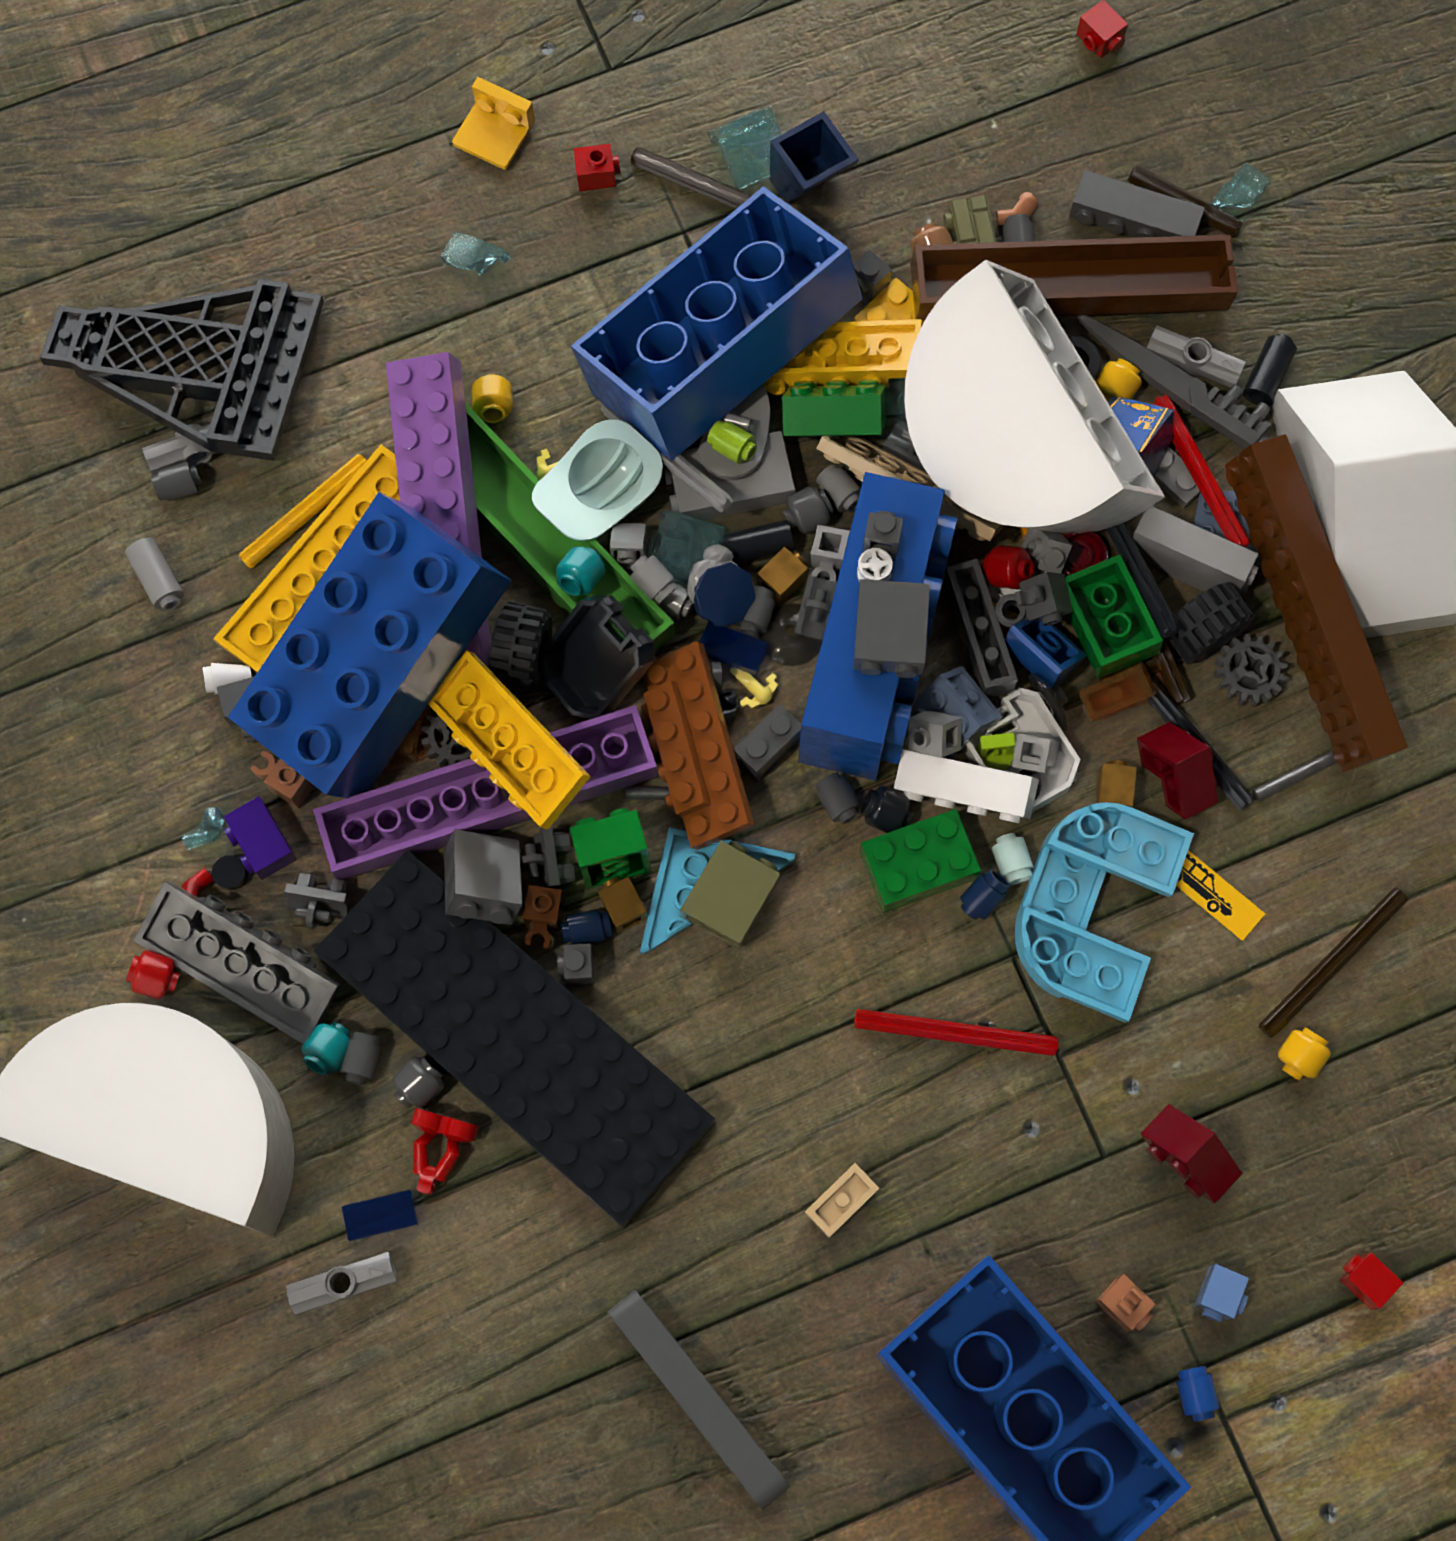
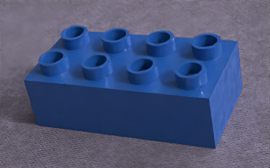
[571,186,862,461]
[798,472,957,781]
[228,492,512,799]
[875,1255,1191,1541]

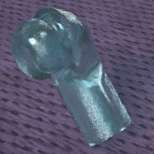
[182,806,224,850]

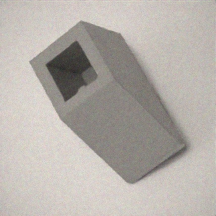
[610,523,647,575]

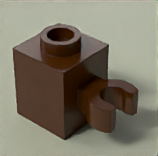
[523,885,565,951]

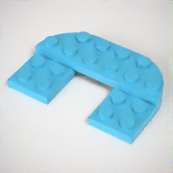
[1015,802,1194,1023]

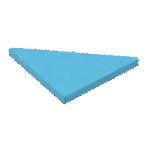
[640,827,795,955]

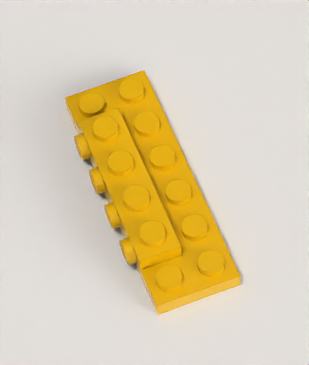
[762,319,922,395]
[428,650,591,830]

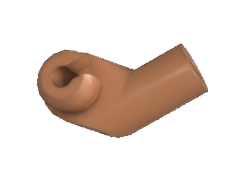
[996,192,1038,226]

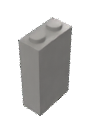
[663,431,795,525]
[1133,506,1259,597]

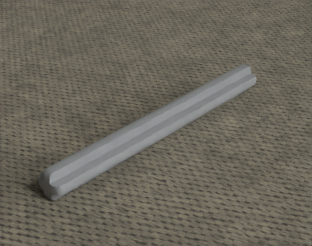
[600,404,733,513]

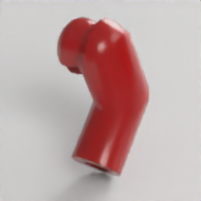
[181,867,214,897]

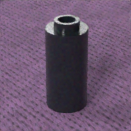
[1243,334,1297,406]
[718,519,794,565]

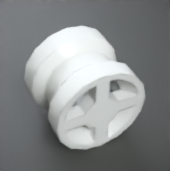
[857,548,893,582]

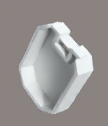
[962,688,1081,813]

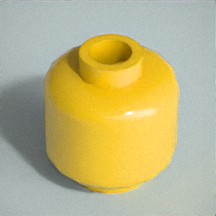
[1095,358,1142,402]
[471,374,513,423]
[1278,1027,1331,1081]

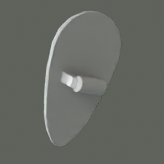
[698,385,770,479]

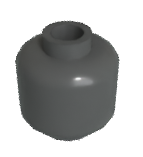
[783,486,833,534]
[393,1056,445,1108]

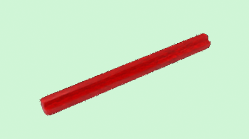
[1153,395,1251,548]
[854,1009,1059,1056]

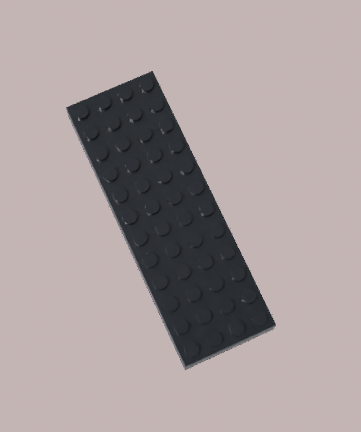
[314,850,716,1229]

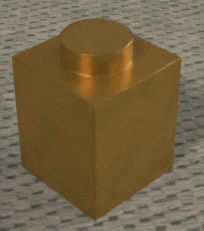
[757,547,808,606]
[1095,760,1137,807]
[598,877,648,934]

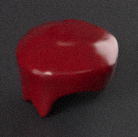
[1061,532,1108,577]

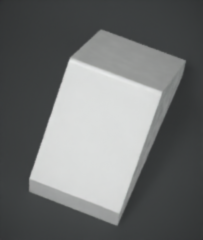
[1270,371,1456,638]

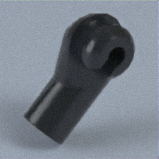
[720,689,741,725]

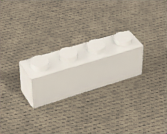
[894,749,1039,823]

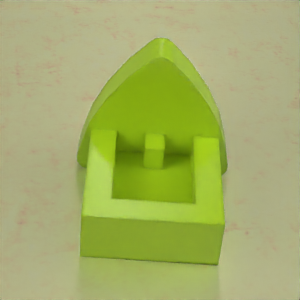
[975,732,1016,771]

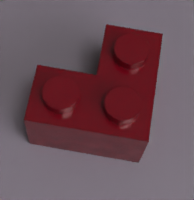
[1137,722,1218,820]
[1141,1104,1243,1204]

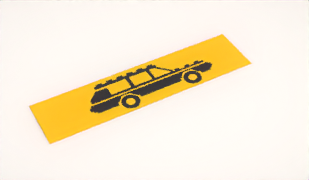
[1176,850,1265,941]

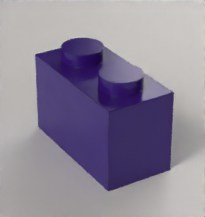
[223,796,297,880]

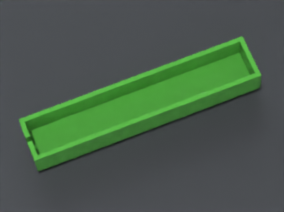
[465,402,675,653]

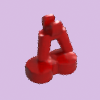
[411,1108,480,1194]

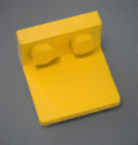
[452,77,535,170]

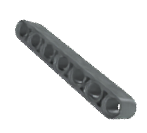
[607,1289,791,1510]

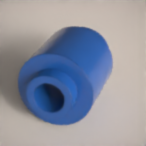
[1176,1366,1220,1422]

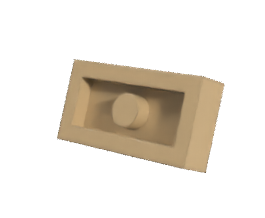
[805,1163,880,1238]

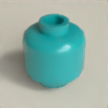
[556,547,605,596]
[301,1022,350,1075]

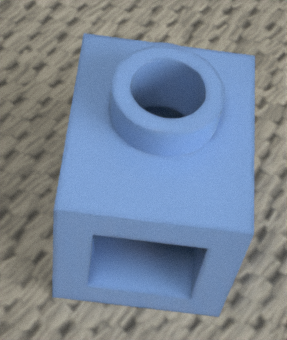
[1194,1264,1249,1323]

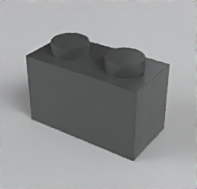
[733,704,801,783]

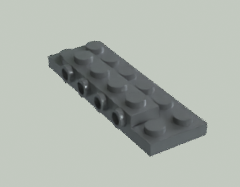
[133,881,342,1044]

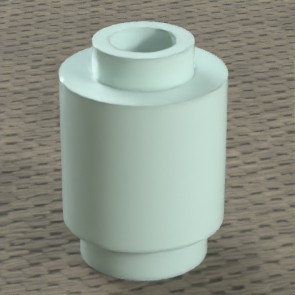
[992,833,1034,886]

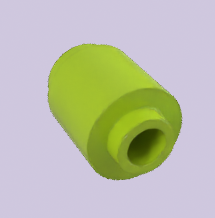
[707,420,758,465]

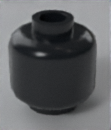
[861,786,914,833]

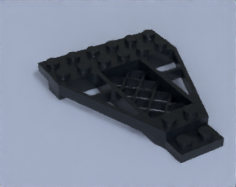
[40,279,324,461]

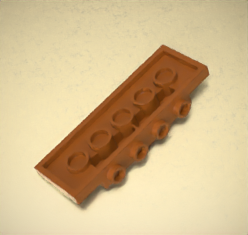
[641,641,755,850]

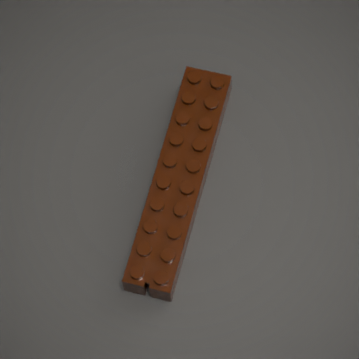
[910,235,1238,321]
[1225,434,1408,772]

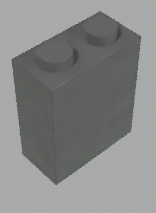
[853,579,930,678]
[444,829,522,925]

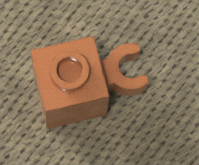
[250,751,314,809]
[1095,1274,1156,1332]

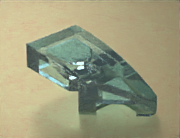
[1210,162,1271,208]
[440,232,510,275]

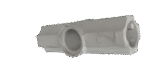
[1147,325,1246,388]
[142,424,216,475]
[286,1252,398,1316]

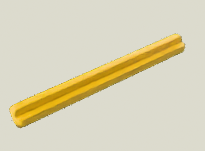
[239,454,367,568]

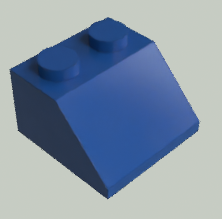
[1005,618,1087,691]

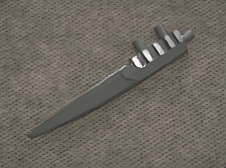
[1077,315,1271,449]

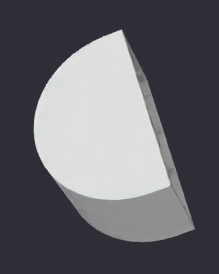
[904,260,1165,534]
[0,1003,294,1237]

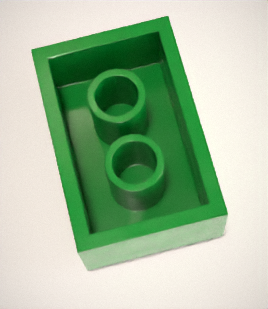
[782,379,886,436]
[1064,554,1163,679]
[569,808,651,890]
[859,809,981,913]

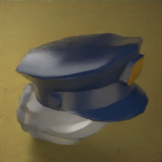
[687,544,755,627]

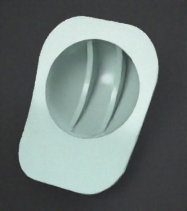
[532,419,663,541]

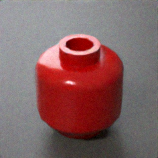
[983,545,1034,590]
[126,950,180,1000]

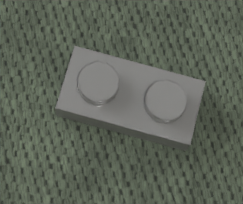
[1154,447,1201,508]

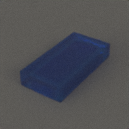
[699,621,769,676]
[341,1190,419,1242]

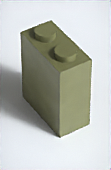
[680,840,781,950]

